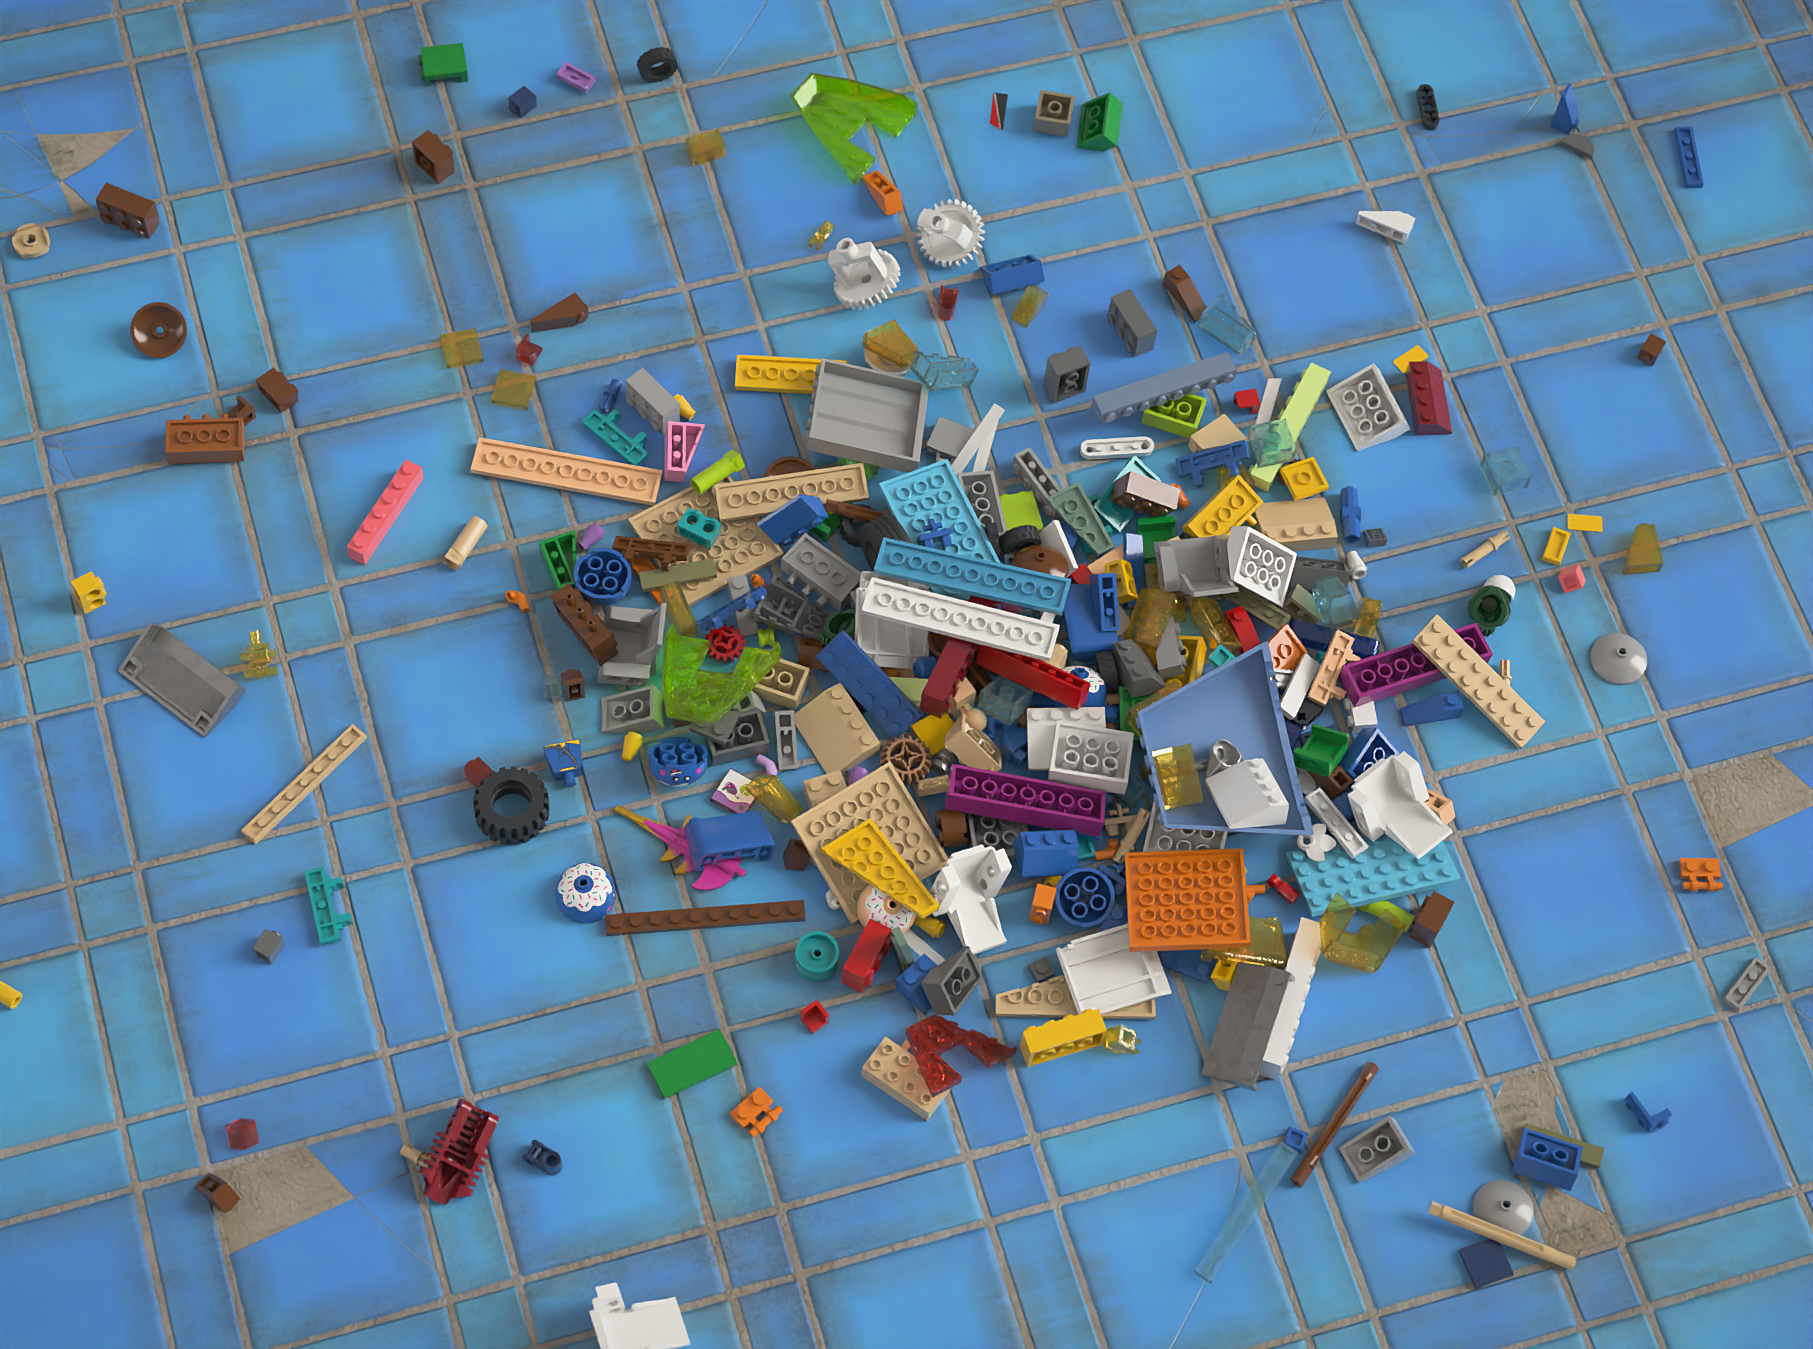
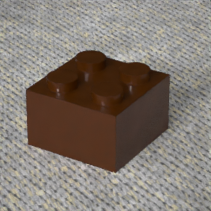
[412,130,454,184]
[1409,891,1455,948]

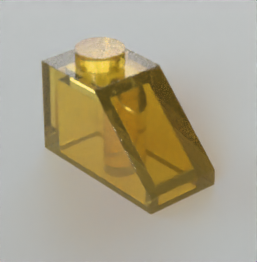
[1011,285,1049,327]

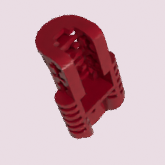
[418,1098,499,1205]

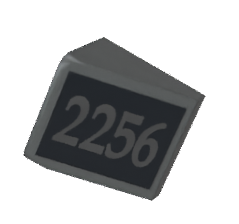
[1364,528,1387,547]

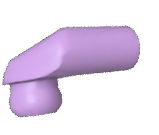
[755,754,778,780]

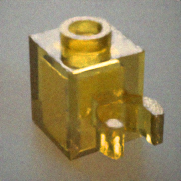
[1103,1024,1142,1055]

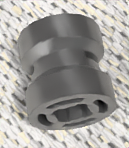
[931,749,956,776]

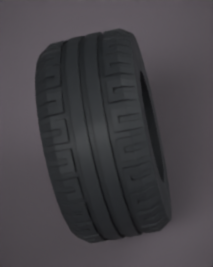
[859,515,912,571]

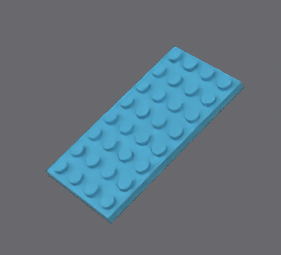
[878,459,1000,602]
[1285,833,1461,917]

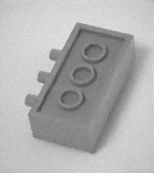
[781,533,861,612]

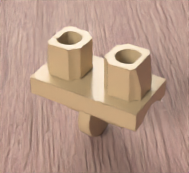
[1103,803,1137,836]

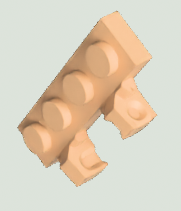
[1306,630,1361,706]

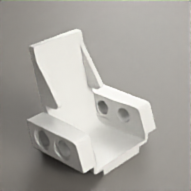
[1348,751,1452,859]
[929,845,1011,955]
[589,1283,691,1349]

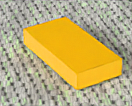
[1541,527,1571,566]

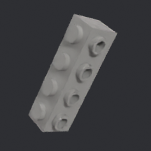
[1012,447,1062,520]

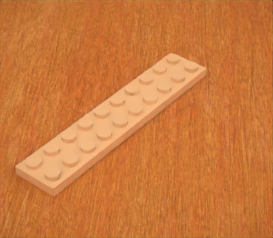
[471,437,663,506]

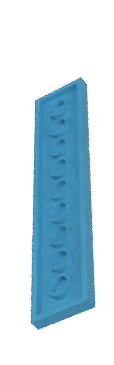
[874,537,1071,616]

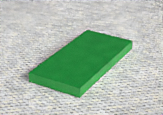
[647,1029,738,1099]

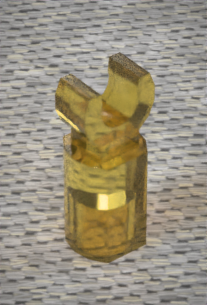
[809,220,834,251]

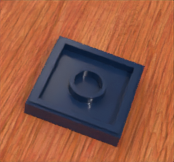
[1459,1239,1514,1289]

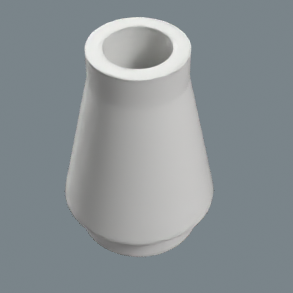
[1346,551,1367,579]

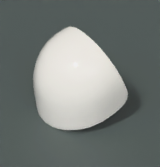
[1483,575,1515,602]

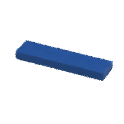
[1674,126,1704,188]
[1123,533,1144,610]

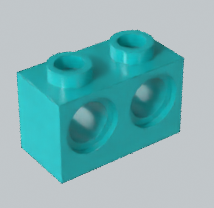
[677,508,721,550]

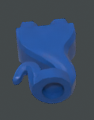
[984,711,1028,766]

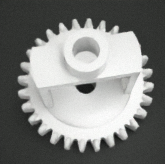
[917,199,985,268]
[828,238,901,310]

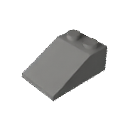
[602,685,664,734]
[1339,1116,1415,1183]

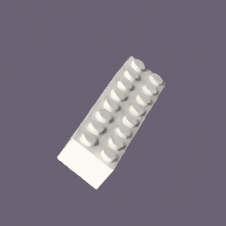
[1259,917,1326,1080]

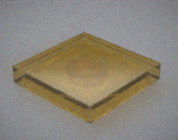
[439,328,484,369]
[491,369,536,410]

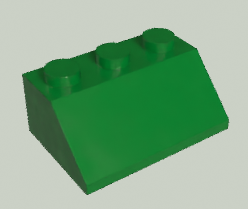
[1077,92,1123,152]

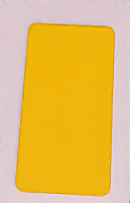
[1393,345,1428,373]
[1568,514,1603,532]

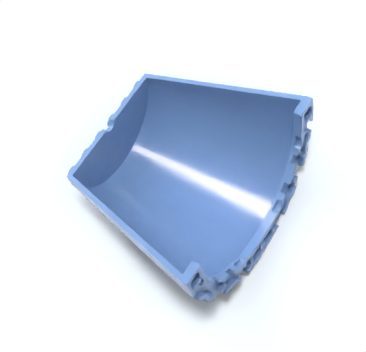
[1135,641,1314,836]

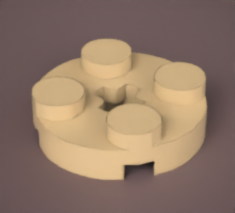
[12,223,50,259]

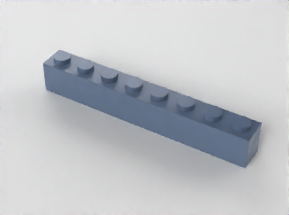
[1091,352,1237,423]

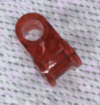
[938,285,959,321]

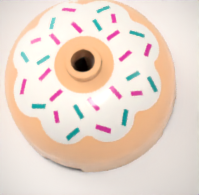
[857,884,917,937]

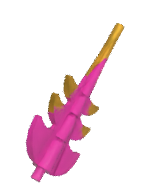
[615,805,747,891]

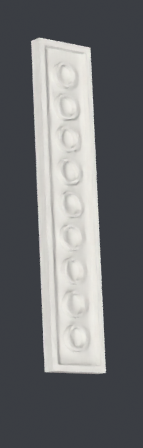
[861,577,1060,662]

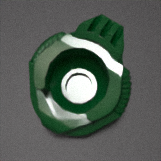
[1467,585,1511,637]
[820,608,856,646]

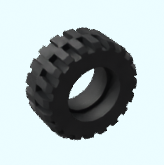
[473,766,550,845]

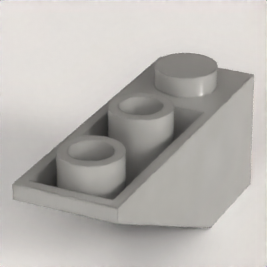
[1156,616,1187,679]

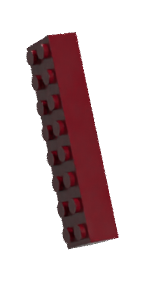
[920,595,1003,719]

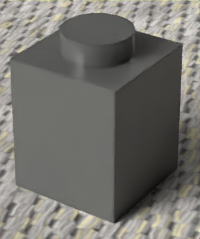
[252,929,284,965]

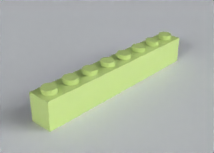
[1247,363,1331,492]

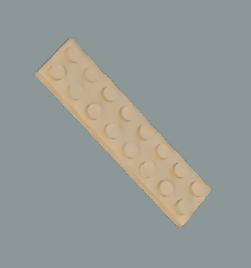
[714,463,869,522]
[1411,614,1545,749]

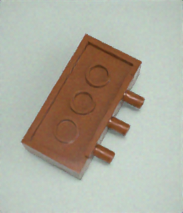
[165,414,245,464]

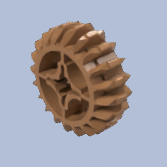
[880,734,932,786]

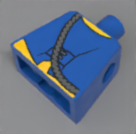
[543,739,582,788]

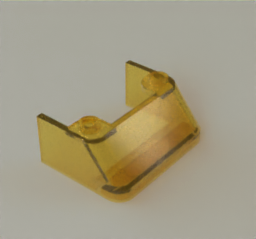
[1319,893,1406,973]

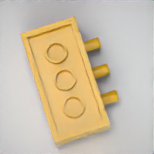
[1181,475,1264,538]

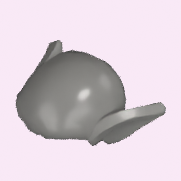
[1206,739,1244,777]

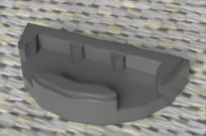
[1560,134,1594,159]

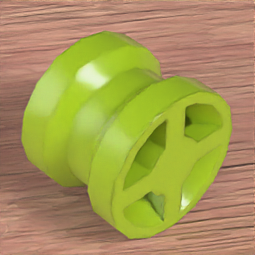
[757,627,775,648]

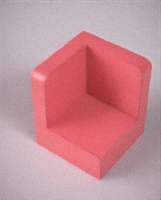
[1558,564,1586,593]

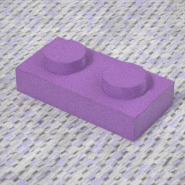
[556,62,596,93]

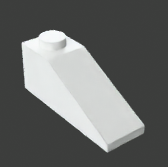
[1355,211,1415,244]

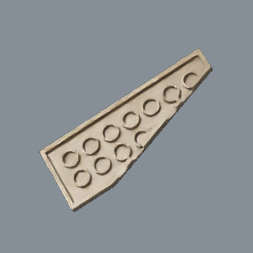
[995,975,1156,1020]

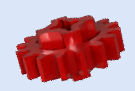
[704,623,746,664]

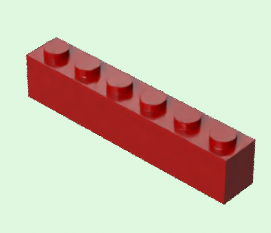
[976,644,1090,710]

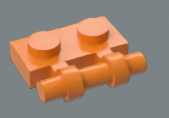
[1679,858,1723,892]
[730,1087,783,1138]

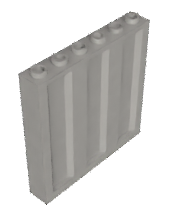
[804,358,930,473]

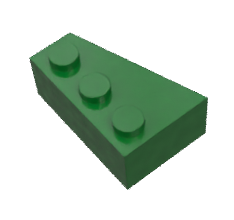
[539,530,576,592]

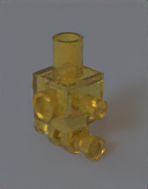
[240,630,278,679]

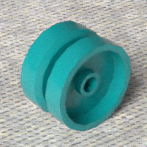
[795,931,839,982]

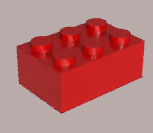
[841,919,892,993]

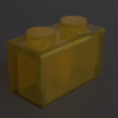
[685,129,726,166]

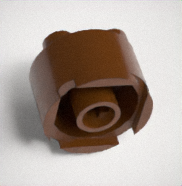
[935,809,968,849]

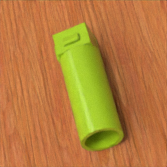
[690,449,745,495]
[1355,900,1415,933]

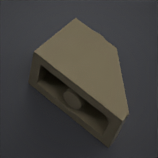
[1281,584,1321,630]

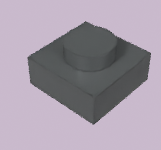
[1028,957,1055,983]

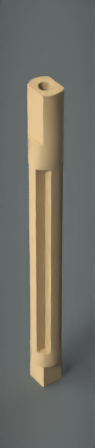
[1428,1201,1576,1270]

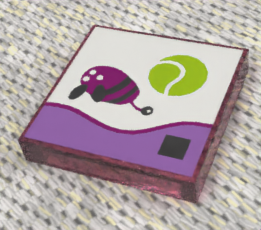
[710,768,764,814]

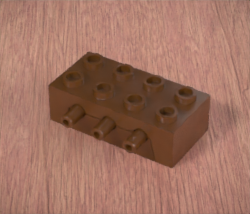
[550,583,619,666]

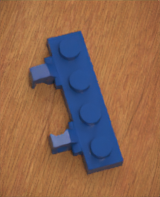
[1176,439,1250,488]
[696,584,767,631]

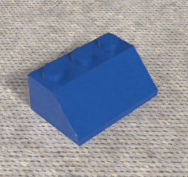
[980,254,1045,296]
[757,494,828,546]
[1338,728,1400,787]
[1013,830,1079,878]
[1512,1128,1582,1191]

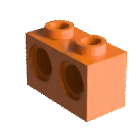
[1029,883,1057,925]

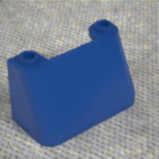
[1064,584,1123,666]
[684,809,776,872]

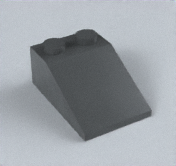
[921,946,983,1016]

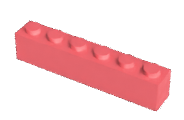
[347,459,423,565]

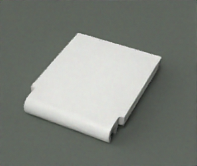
[855,571,929,669]
[1056,924,1172,1015]

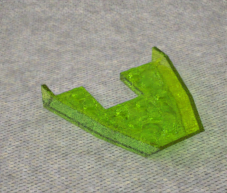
[790,73,918,185]
[662,624,782,724]

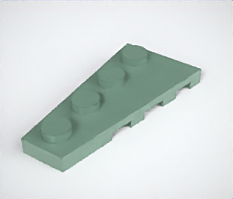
[1045,482,1115,556]
[891,926,915,968]

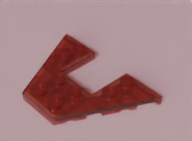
[905,1014,1018,1097]

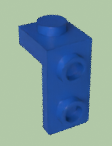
[1625,1092,1672,1133]

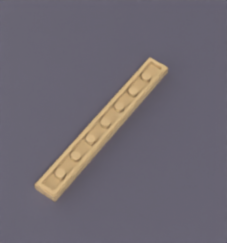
[241,724,367,845]

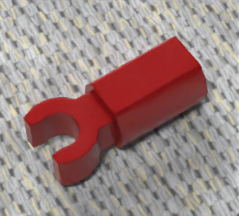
[1267,873,1300,905]

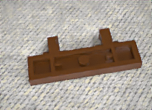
[612,536,691,572]

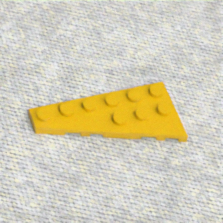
[821,818,939,919]

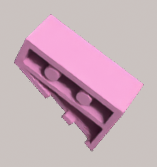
[664,421,705,483]

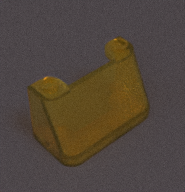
[1201,916,1287,969]

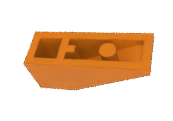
[862,170,904,216]

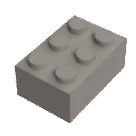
[626,367,680,435]

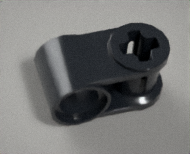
[1289,698,1324,733]

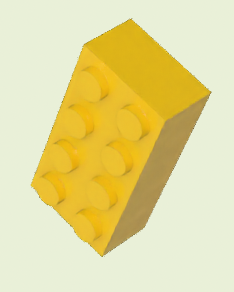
[1019,1009,1107,1067]

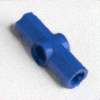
[1340,486,1361,543]

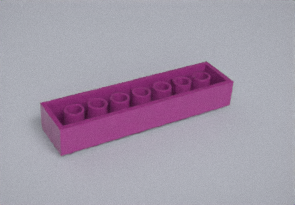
[1338,623,1493,708]
[945,764,1106,837]

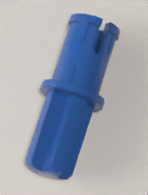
[599,379,623,413]

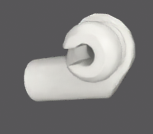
[825,889,841,910]

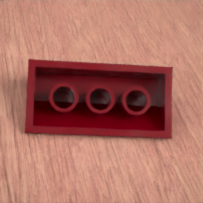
[1405,361,1452,436]

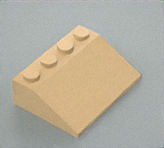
[1253,497,1338,552]
[794,683,880,774]

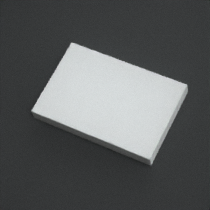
[1039,520,1078,577]

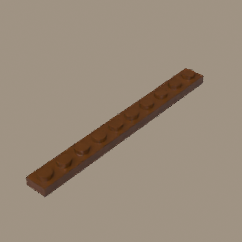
[605,900,806,936]

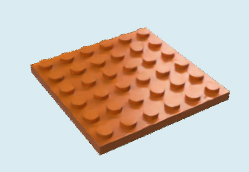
[1125,848,1251,952]

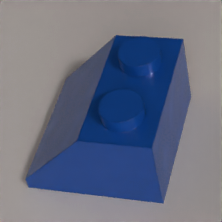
[895,953,938,1014]

